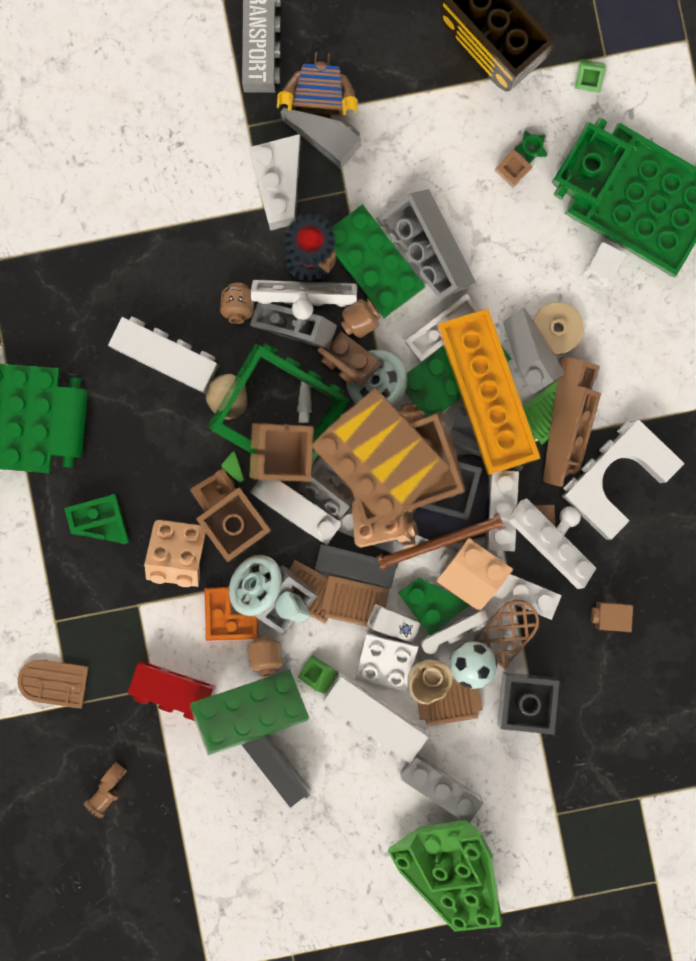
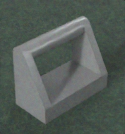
[249,565,318,635]

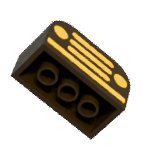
[440,0,555,92]

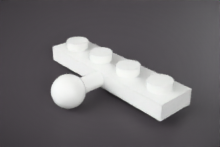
[251,280,357,320]
[508,499,596,589]

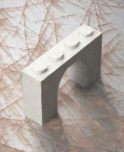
[561,419,685,540]

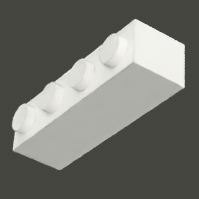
[108,316,219,394]
[323,674,429,764]

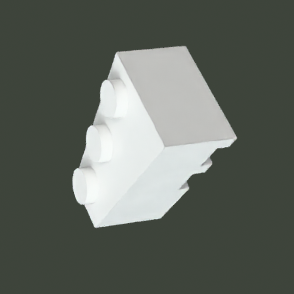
[249,134,301,231]

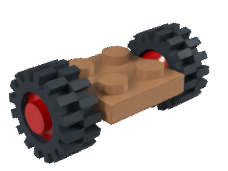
[285,214,337,282]

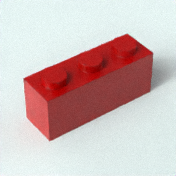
[128,661,216,721]

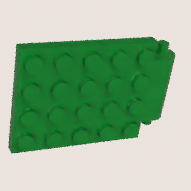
[552,117,696,278]
[0,364,88,474]

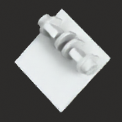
[355,633,418,691]

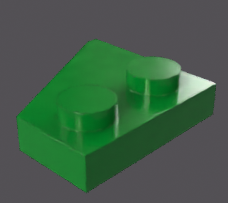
[64,494,130,544]
[398,577,470,635]

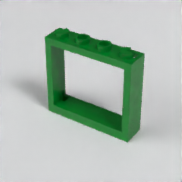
[207,343,350,482]

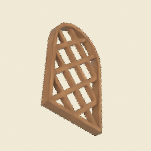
[473,600,539,669]

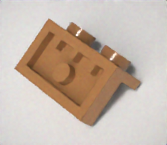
[317,331,382,387]

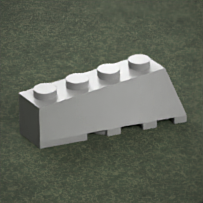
[376,189,476,299]

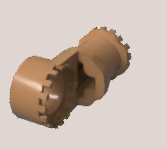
[84,762,127,818]

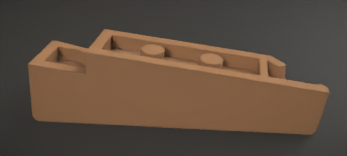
[543,356,601,487]

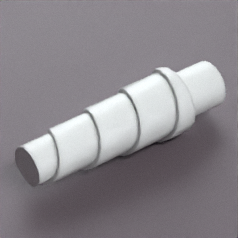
[297,381,312,423]

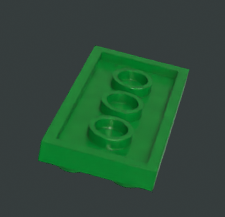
[332,204,426,319]
[405,345,512,418]
[190,670,309,756]

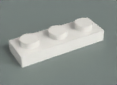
[405,293,481,363]

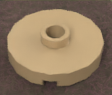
[533,302,584,355]

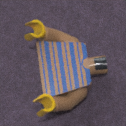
[277,51,358,116]

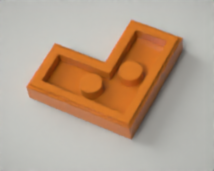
[204,587,259,641]

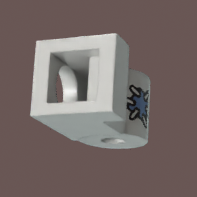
[367,603,421,643]

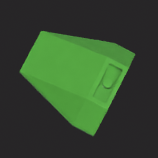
[388,820,502,931]

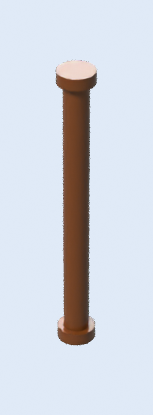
[377,513,504,571]

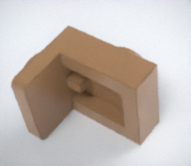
[191,468,236,512]

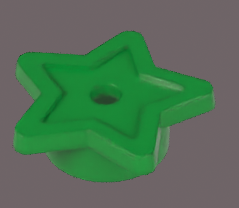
[514,131,548,164]

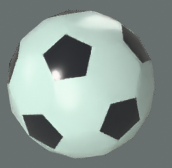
[450,641,497,689]

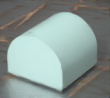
[276,591,311,623]

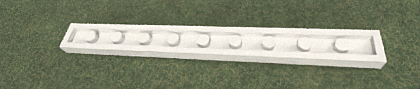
[315,504,562,620]

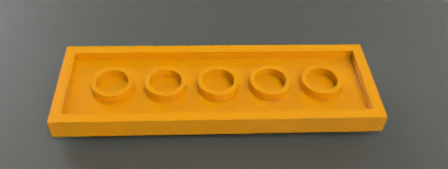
[437,308,540,476]

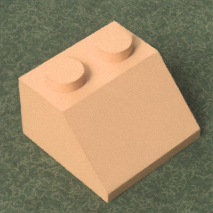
[436,538,513,612]

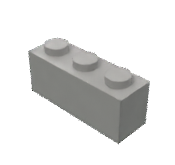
[400,754,483,823]

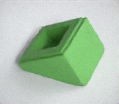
[574,59,606,93]
[222,451,246,483]
[298,655,338,694]

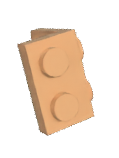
[352,500,418,548]
[145,520,206,587]

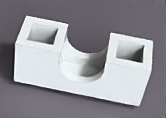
[485,471,519,551]

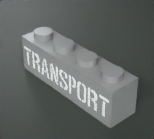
[242,0,281,93]

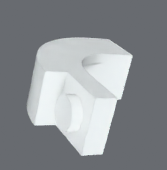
[250,480,342,545]

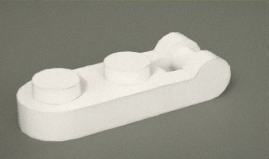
[421,608,489,654]

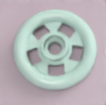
[346,350,407,406]
[229,555,282,616]

